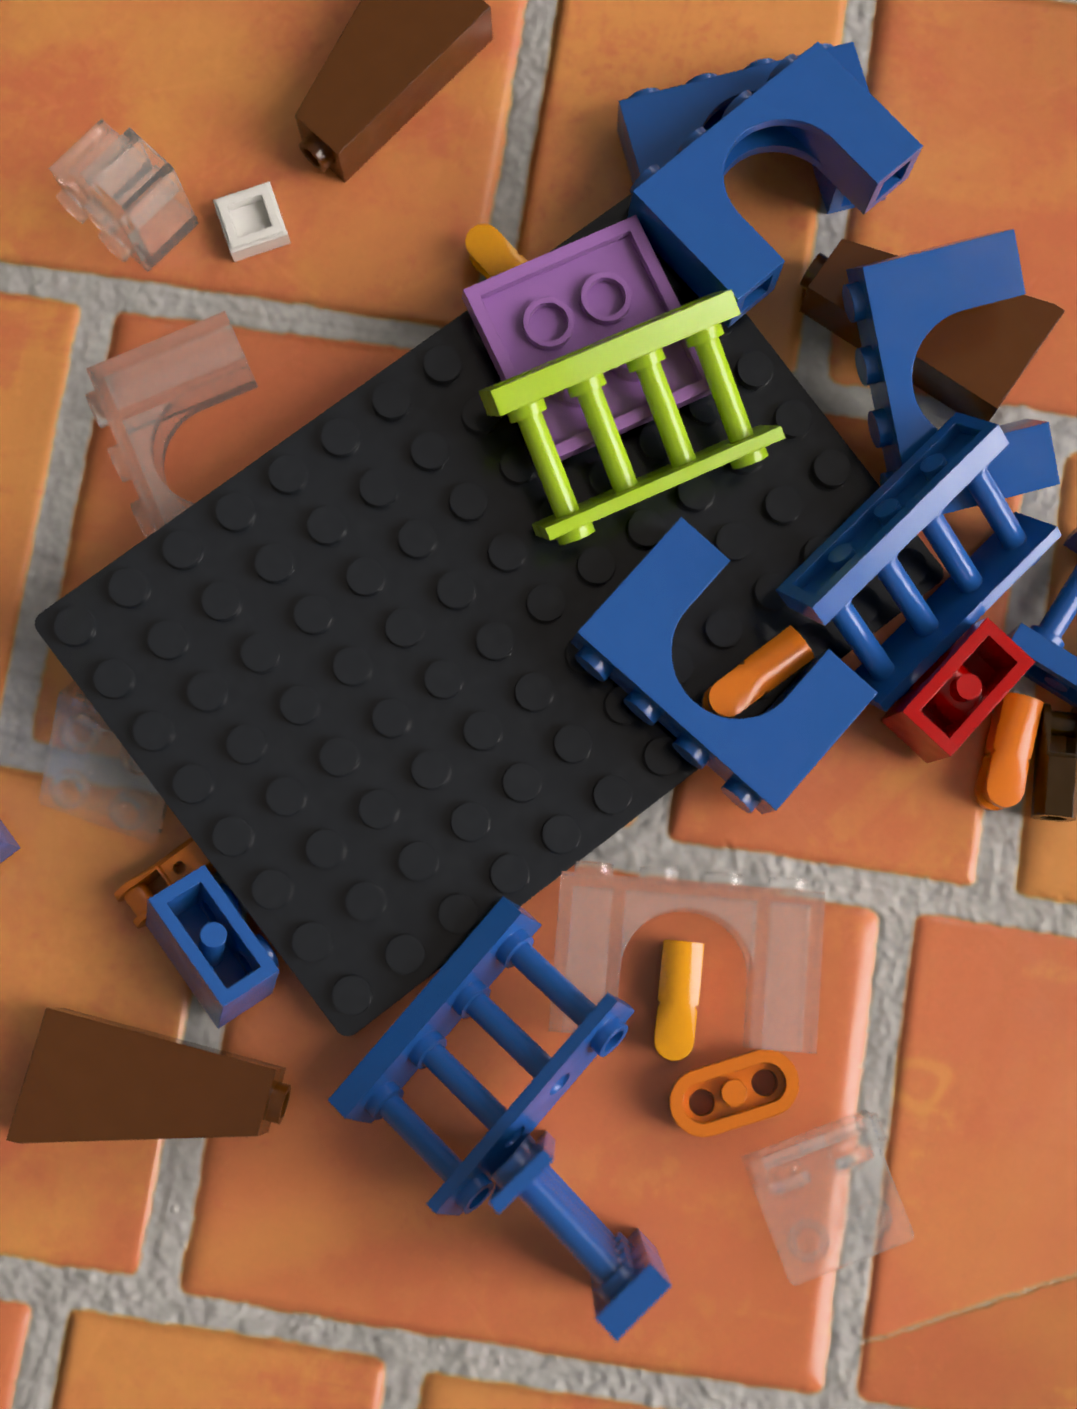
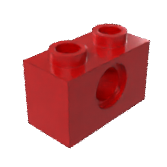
[881,617,1035,763]

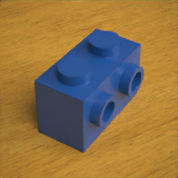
[146,865,280,1029]

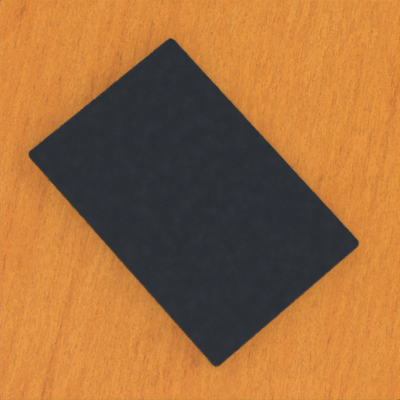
[35,194,944,1036]

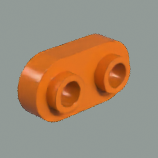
[668,1049,799,1137]

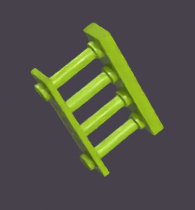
[478,289,785,545]

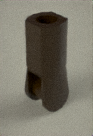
[1031,703,1077,822]

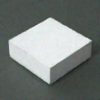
[213,181,291,262]

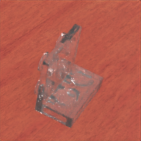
[39,681,168,844]
[741,1110,914,1285]

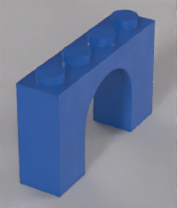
[617,42,886,214]
[627,42,923,328]
[842,229,1060,514]
[570,517,878,814]

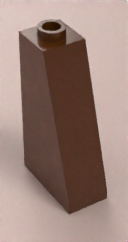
[295,0,493,183]
[800,239,1065,421]
[6,1008,291,1143]

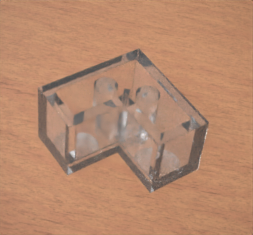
[49,118,199,272]

